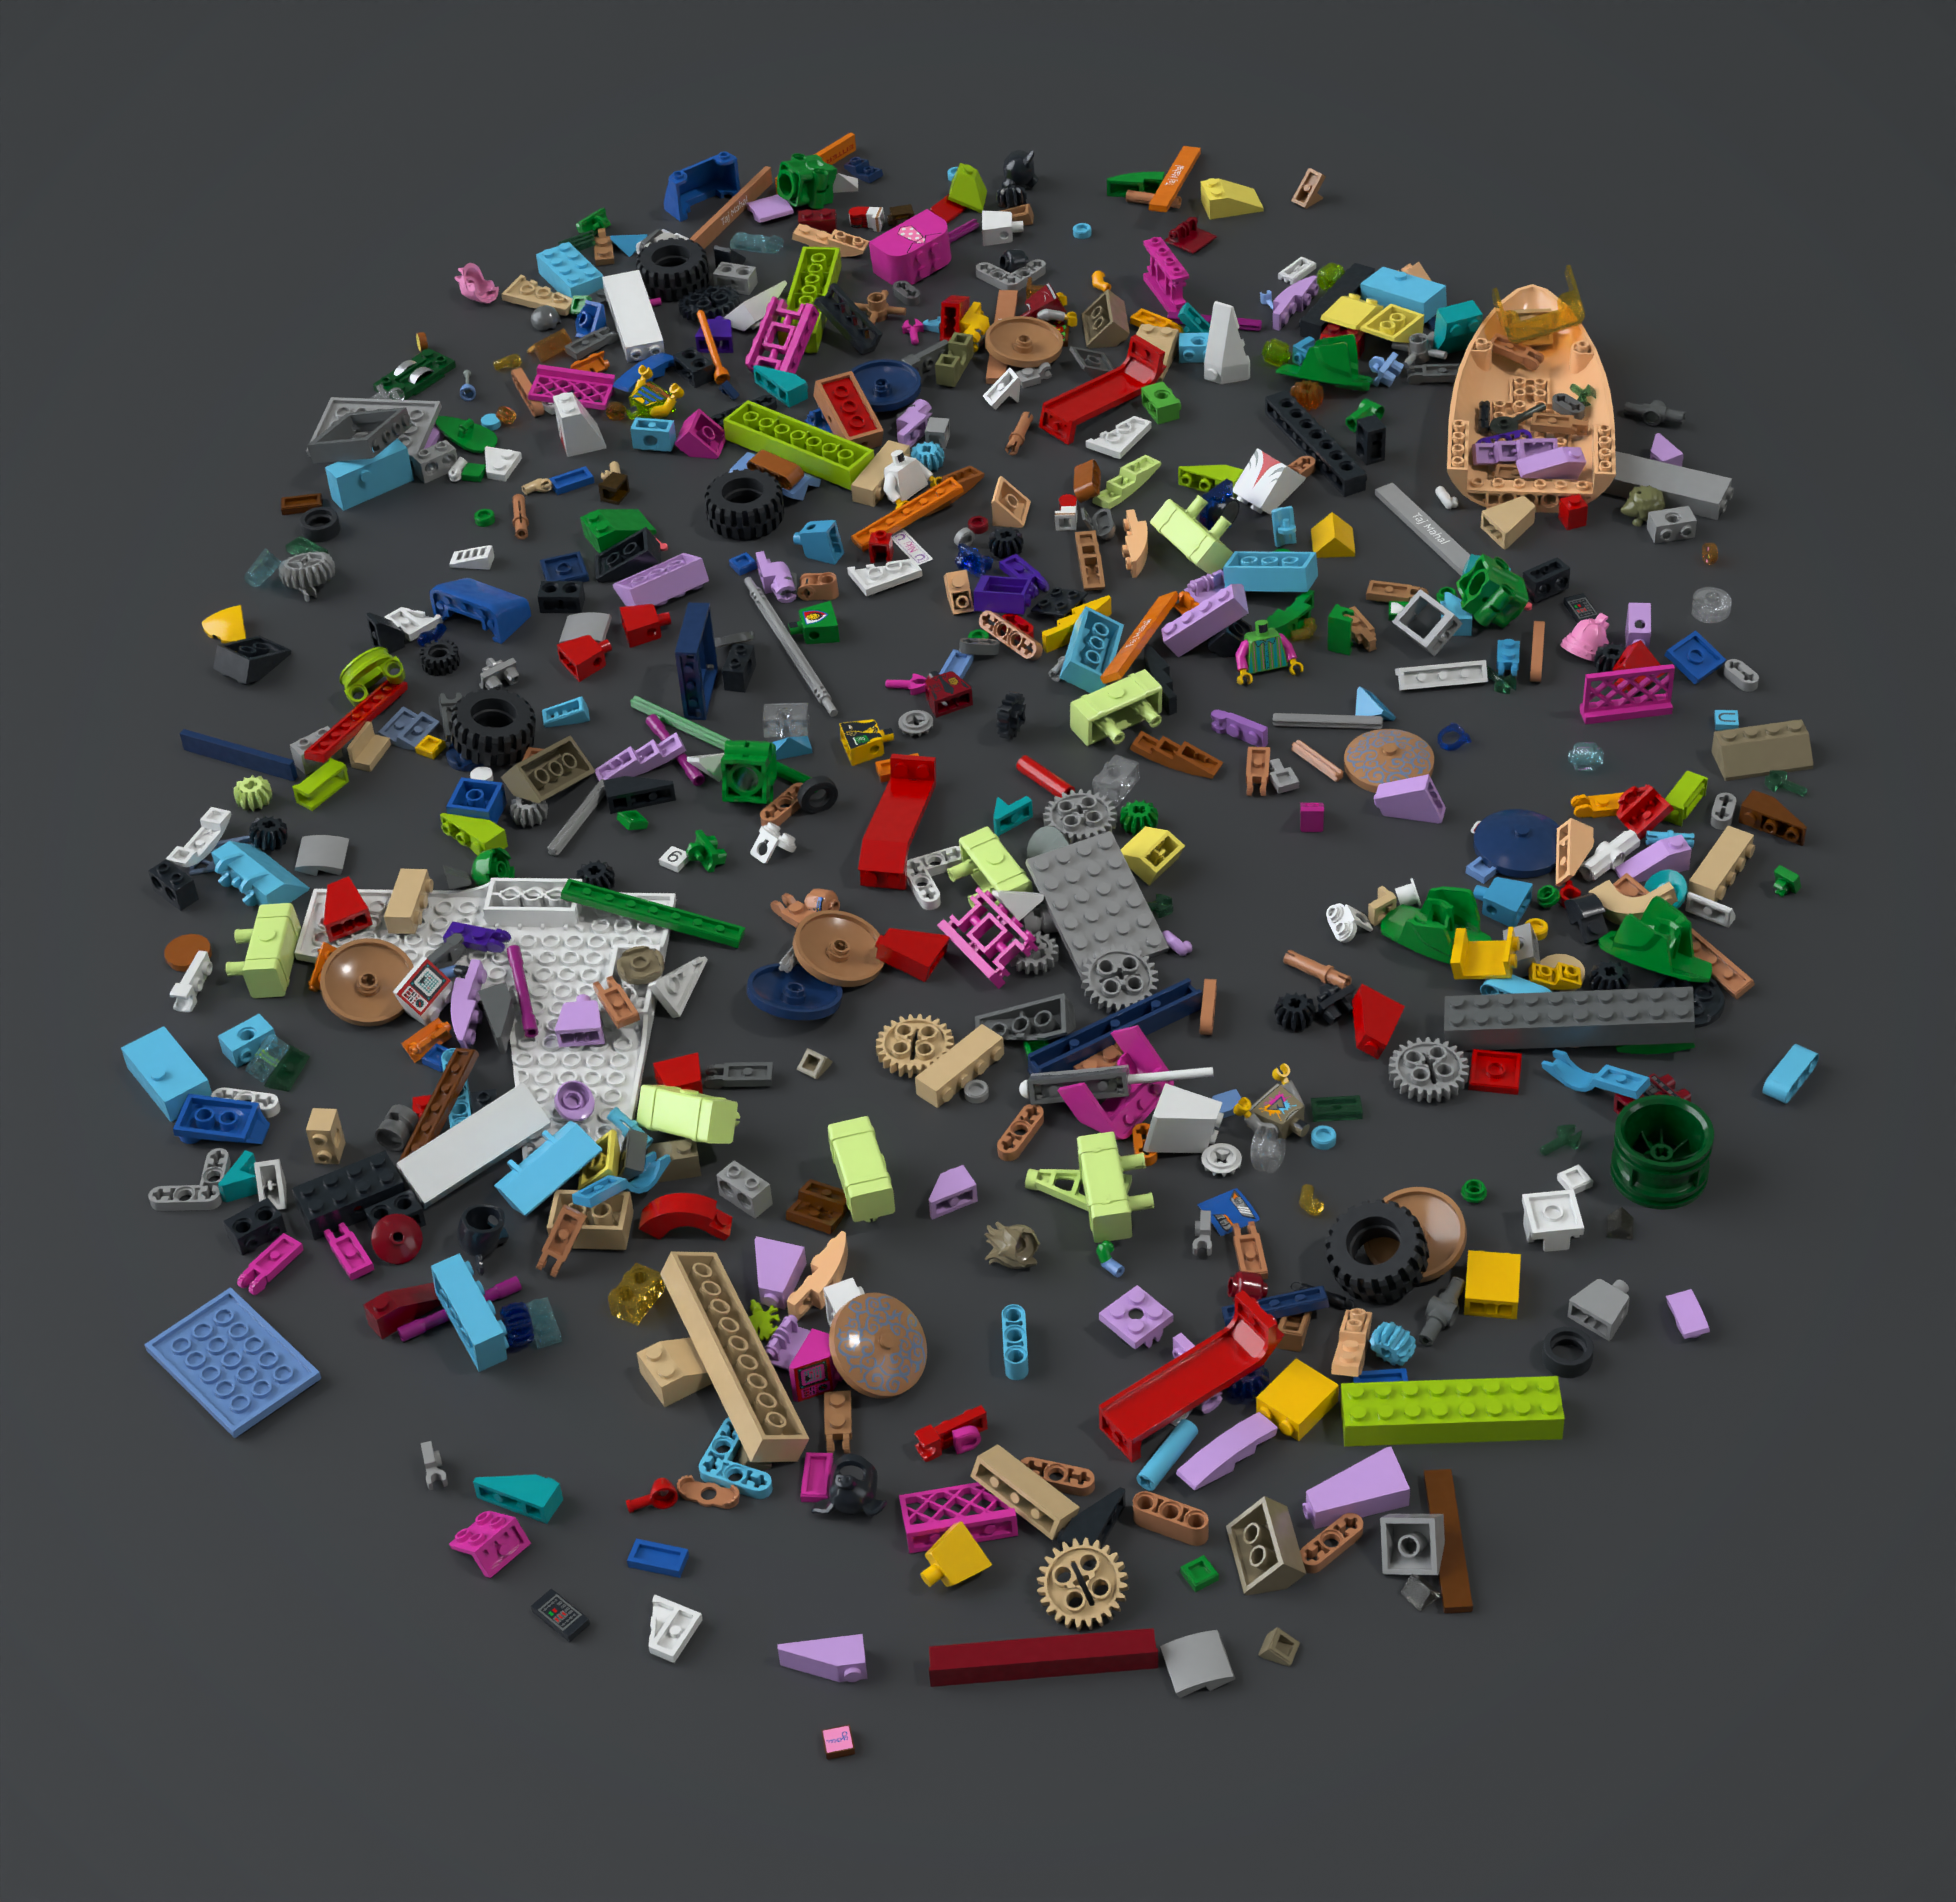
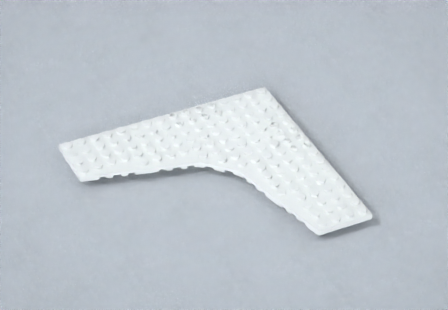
[295,878,676,1174]

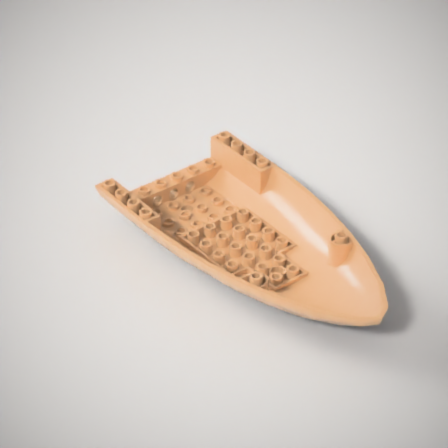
[1447,284,1616,513]

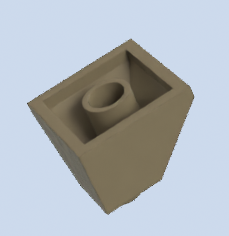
[647,1138,701,1183]

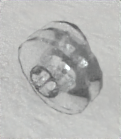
[1692,587,1732,623]
[1250,1126,1286,1173]

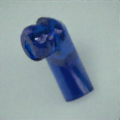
[417,623,447,647]

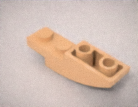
[792,224,869,257]
[1122,509,1148,578]
[787,1231,848,1322]
[1331,1308,1372,1377]

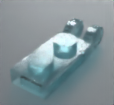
[730,232,784,254]

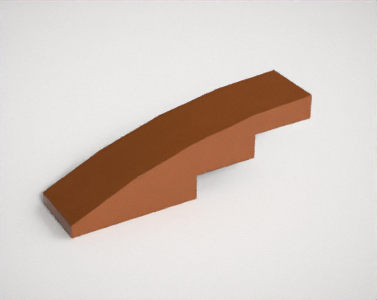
[924,466,985,517]
[1130,731,1223,779]

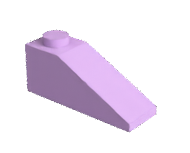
[1516,447,1586,480]
[1615,834,1692,883]
[777,1634,868,1682]

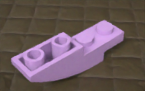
[1272,275,1319,331]
[451,959,487,1049]

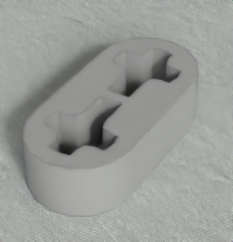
[1723,659,1759,692]
[1710,793,1736,830]

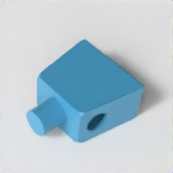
[793,520,844,565]
[1473,877,1533,927]

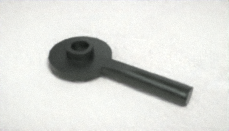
[1490,403,1546,435]

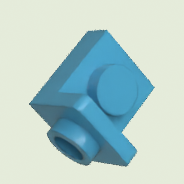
[1292,336,1315,366]

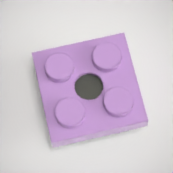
[1099,1285,1173,1349]

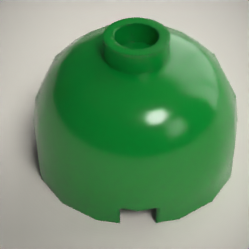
[471,847,515,887]

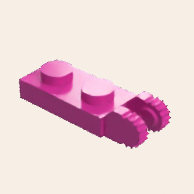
[324,1222,374,1281]
[237,1233,304,1295]

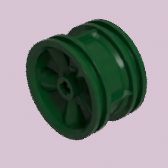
[1610,1095,1714,1210]

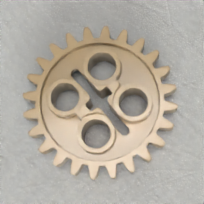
[876,1014,954,1078]
[1037,1538,1129,1631]

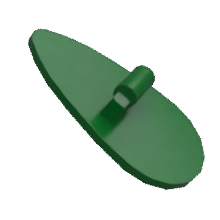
[435,416,497,453]

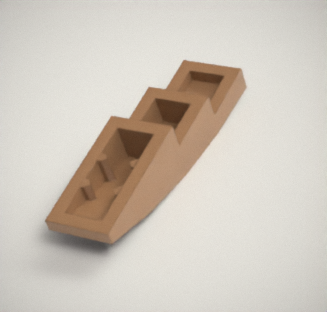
[1075,530,1105,591]

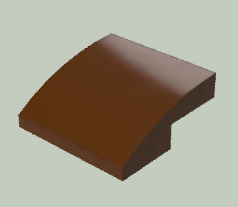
[786,1179,848,1234]

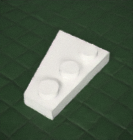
[1086,416,1151,459]
[847,559,922,596]

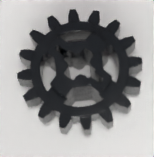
[996,691,1026,740]

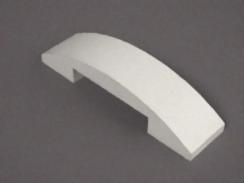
[166,807,231,867]

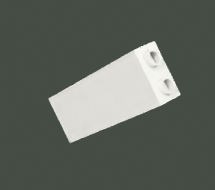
[602,270,665,362]
[397,1082,552,1209]

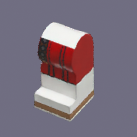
[849,206,885,232]
[1055,494,1078,531]

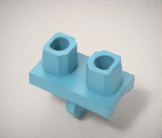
[1271,506,1296,547]

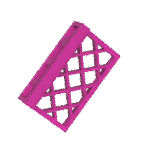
[528,364,615,410]
[1580,664,1675,724]
[899,1482,1018,1554]

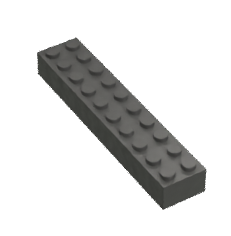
[1444,987,1695,1051]

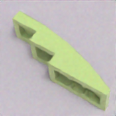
[1092,455,1161,509]

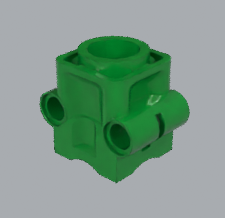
[777,153,837,209]
[1456,554,1529,628]
[721,740,777,804]

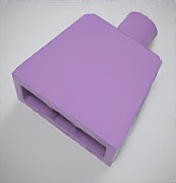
[1625,603,1651,649]
[555,994,605,1047]

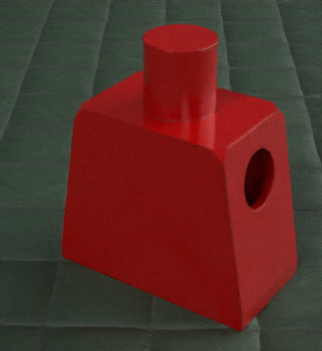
[619,604,671,648]
[557,635,612,682]
[1612,640,1665,692]
[653,1052,703,1094]

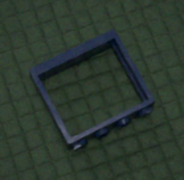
[674,602,718,720]

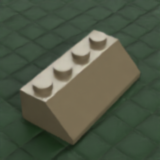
[1712,719,1814,781]
[501,735,596,804]

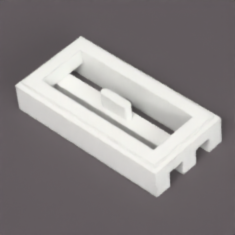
[1278,257,1316,285]

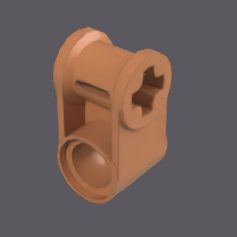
[797,572,839,601]

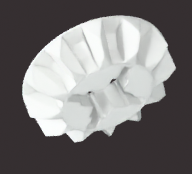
[1201,1143,1242,1177]

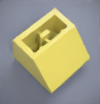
[1121,826,1185,886]

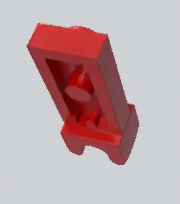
[914,1405,988,1462]

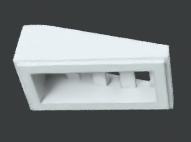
[449,545,494,570]

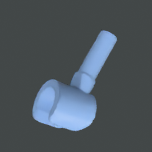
[1260,290,1273,310]

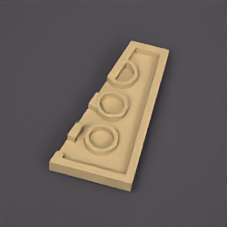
[501,275,572,316]

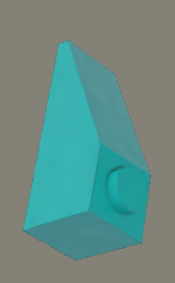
[753,365,808,408]
[473,1475,563,1524]

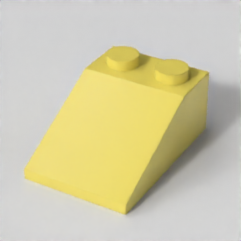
[1201,178,1264,220]
[1320,293,1384,330]
[1360,304,1424,343]

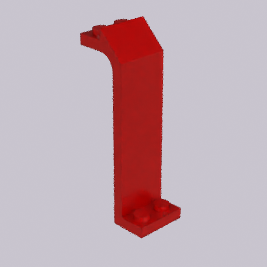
[1039,335,1167,445]
[858,754,936,890]
[1099,1290,1285,1463]

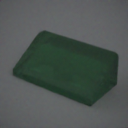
[264,1044,310,1092]

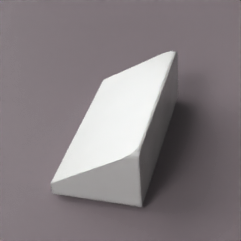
[1685,892,1736,928]

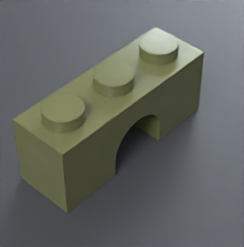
[935,332,974,387]

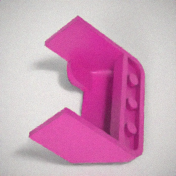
[1057,1025,1174,1140]

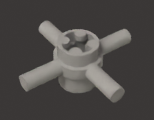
[1392,331,1447,369]

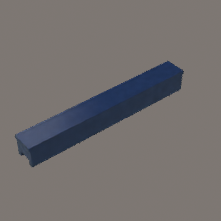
[1027,978,1202,1075]

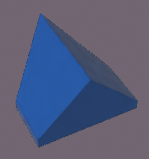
[575,300,607,338]

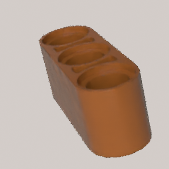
[747,450,804,490]
[1073,459,1101,503]

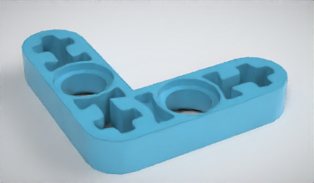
[699,1417,773,1499]

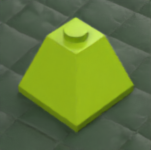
[948,163,987,213]

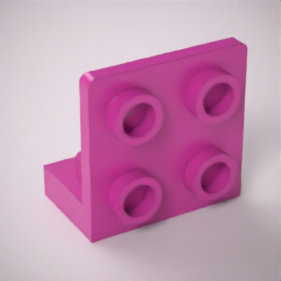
[449,1511,531,1578]

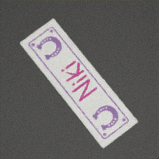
[892,529,933,565]

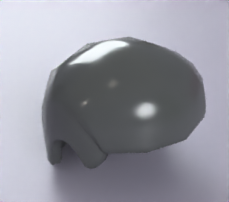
[531,305,561,331]

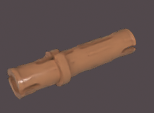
[1126,190,1182,209]
[1005,412,1034,455]
[512,494,529,539]
[1283,950,1352,989]

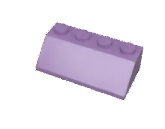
[612,553,709,606]
[1161,584,1249,657]

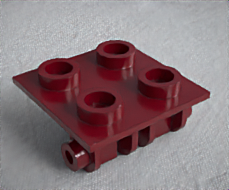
[1164,217,1217,254]

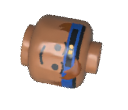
[804,888,840,912]

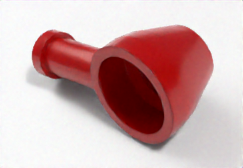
[626,1478,678,1513]

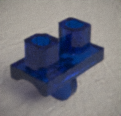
[955,543,993,578]

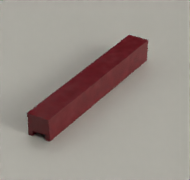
[929,1628,1158,1687]

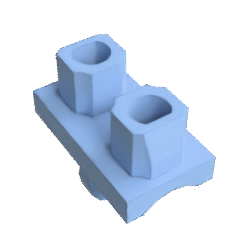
[1369,352,1404,387]

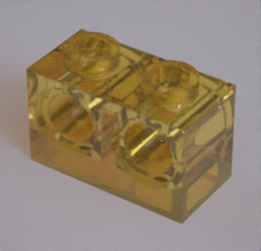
[608,1263,665,1325]

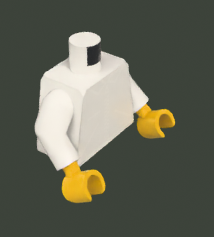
[883,450,942,509]

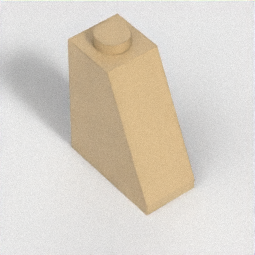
[1481,495,1536,549]

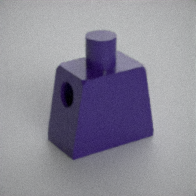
[695,316,734,353]

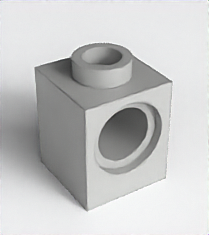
[925,417,950,449]

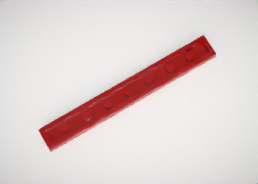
[304,680,408,763]

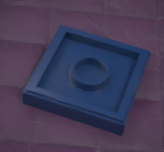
[540,551,589,582]

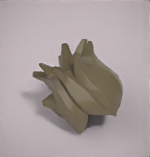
[984,1221,1041,1269]

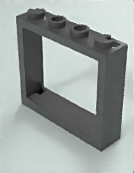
[307,407,412,464]

